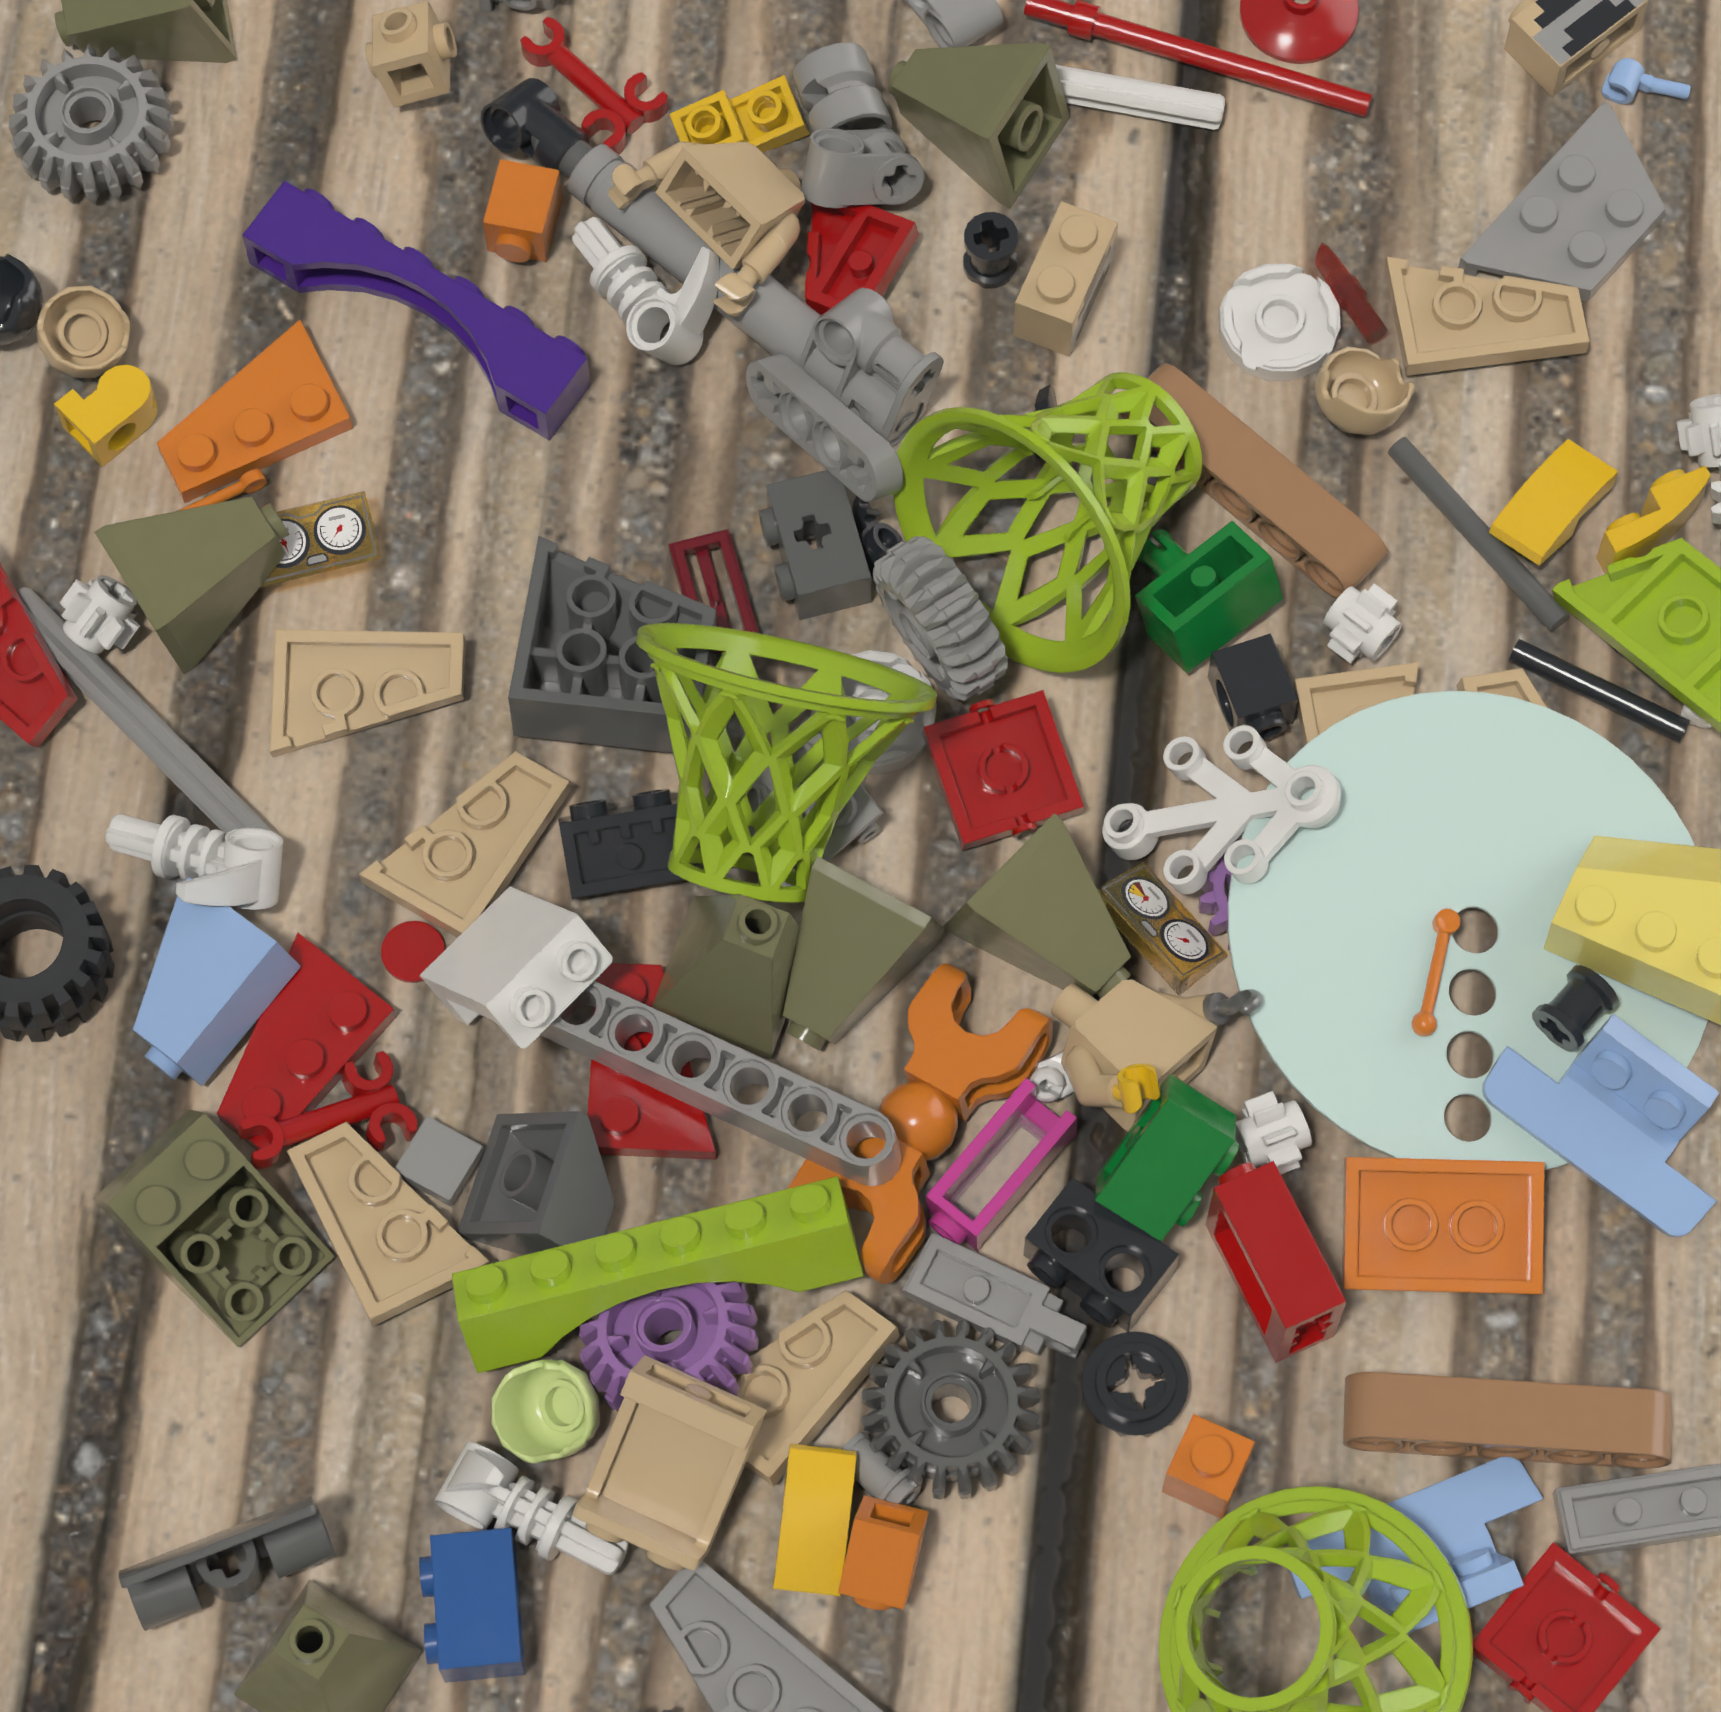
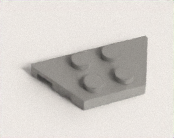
[1458,101,1666,302]

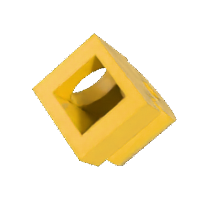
[54,365,158,467]

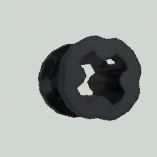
[963,212,1018,289]
[1532,965,1619,1051]

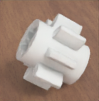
[1676,394,1721,468]
[60,575,140,653]
[1323,583,1402,664]
[1235,1091,1312,1174]

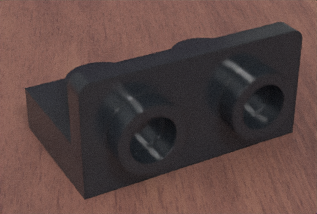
[558,789,696,899]

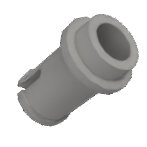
[842,1432,921,1506]

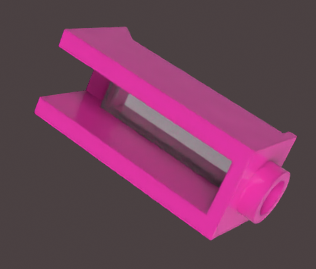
[926,1078,1077,1252]

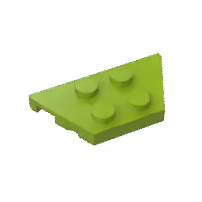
[1552,538,1721,733]

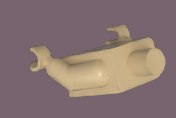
[608,141,805,317]

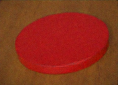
[381,921,445,983]

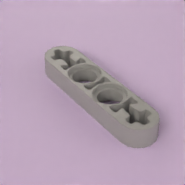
[746,353,903,502]

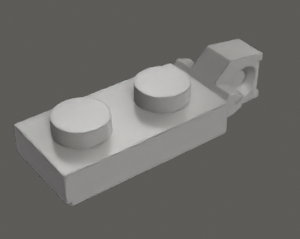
[902,1233,1087,1359]

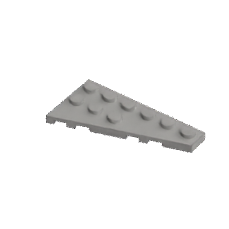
[650,1561,883,1712]

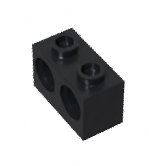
[1023,1177,1179,1332]

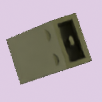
[93,1109,335,1347]

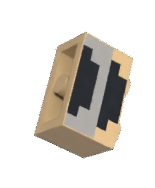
[1504,0,1649,97]
[1013,201,1118,357]

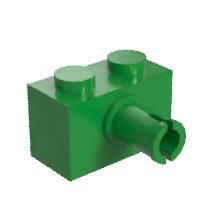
[1135,520,1283,673]
[1095,1074,1239,1242]

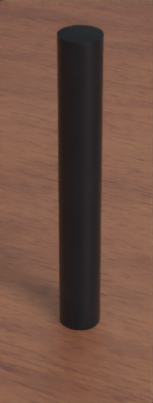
[1508,639,1691,743]

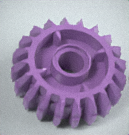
[579,1282,759,1412]

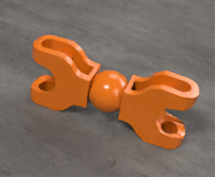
[787,963,1053,1284]

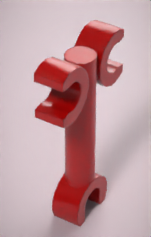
[520,16,669,155]
[238,1051,418,1170]

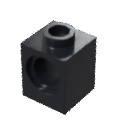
[1208,633,1298,741]

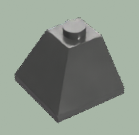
[457,1111,615,1255]

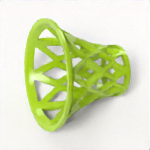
[893,372,1202,673]
[636,623,937,903]
[1159,1486,1473,1712]

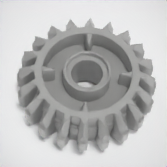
[9,44,174,205]
[873,536,1008,701]

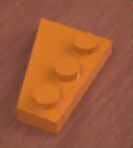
[157,320,353,503]

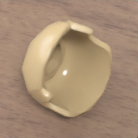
[36,286,130,378]
[1315,346,1414,436]

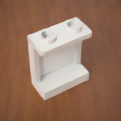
[420,887,612,1049]

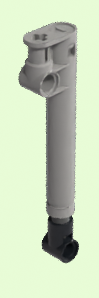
[480,78,944,447]

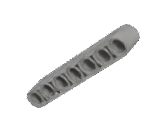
[540,981,902,1186]

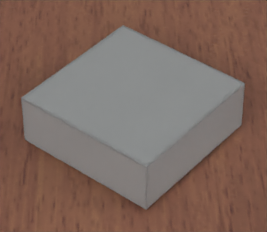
[394,1116,484,1207]

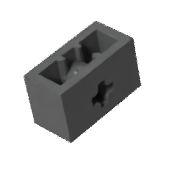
[758,470,871,620]

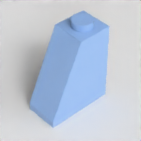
[133,877,301,1086]

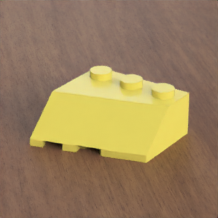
[1544,836,1721,1025]

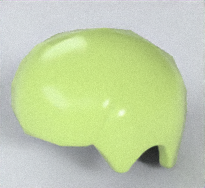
[491,1359,600,1463]

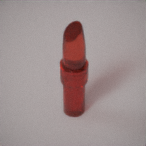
[1315,242,1387,343]

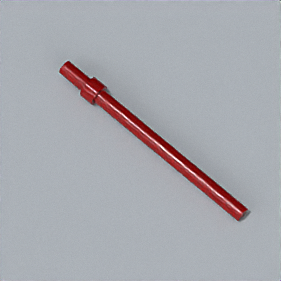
[1024,0,1373,118]

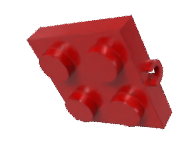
[922,690,1084,850]
[1473,1542,1661,1712]

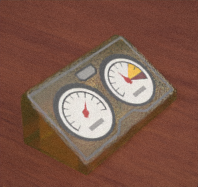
[260,491,381,587]
[1097,862,1228,996]

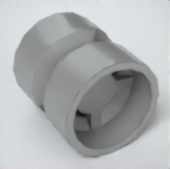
[793,42,892,133]

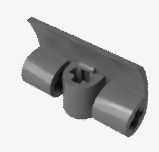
[118,1496,336,1631]

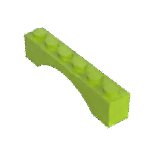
[452,1176,863,1374]

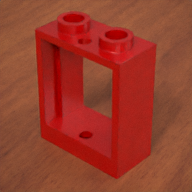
[1205,1161,1346,1363]

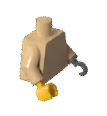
[1051,980,1262,1132]

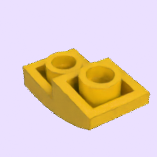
[669,75,810,153]
[1489,439,1619,566]
[1596,465,1711,574]
[773,1444,856,1596]

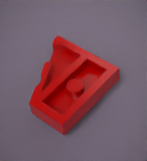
[805,202,919,315]

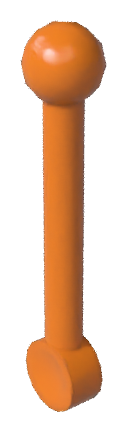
[153,469,267,516]
[1411,908,1460,1037]

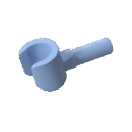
[1601,58,1691,104]

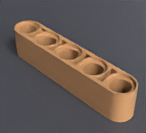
[1120,363,1387,599]
[1343,1372,1672,1469]

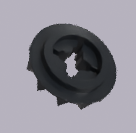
[1082,1332,1188,1438]

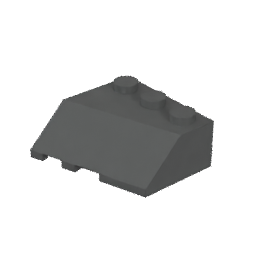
[508,536,716,753]

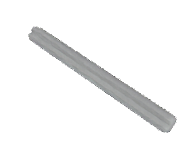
[17,587,271,832]

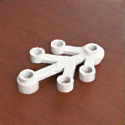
[1102,725,1341,894]

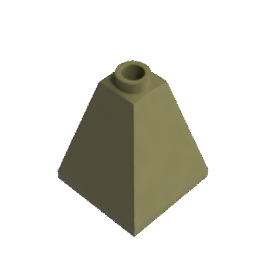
[55,0,237,63]
[888,42,1070,209]
[94,496,290,674]
[943,813,1131,999]
[783,856,947,1051]
[652,894,800,1059]
[234,1580,422,1712]

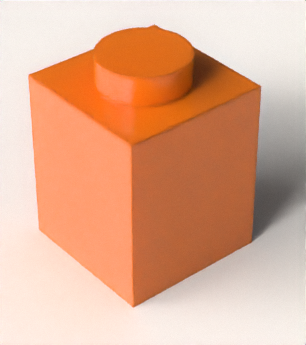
[483,159,563,262]
[1162,1414,1255,1519]
[838,1495,929,1610]

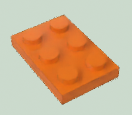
[1342,1157,1545,1294]

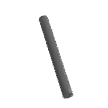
[1388,437,1569,632]

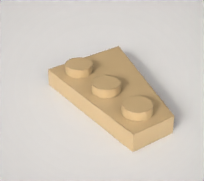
[270,629,466,757]
[287,1122,490,1327]

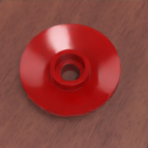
[1240,0,1359,64]

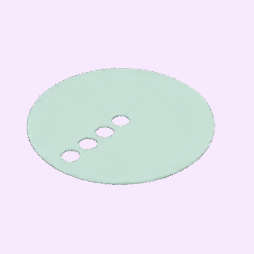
[1227,691,1708,1170]

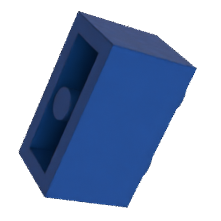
[419,1528,526,1683]

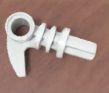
[572,217,720,365]
[105,814,283,910]
[434,1442,629,1575]

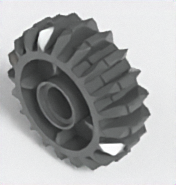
[862,1320,1041,1500]

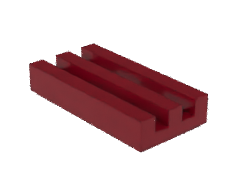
[668,529,759,655]

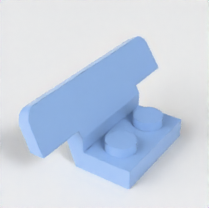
[1482,1014,1719,1238]
[1288,1457,1543,1634]

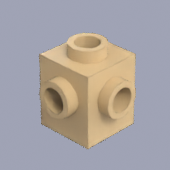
[365,1,457,107]

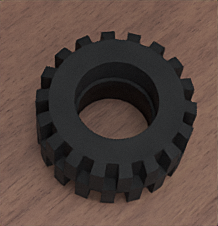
[0,865,115,1042]

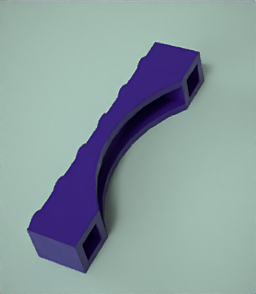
[242,181,591,441]

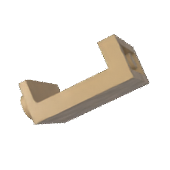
[572,1355,767,1571]

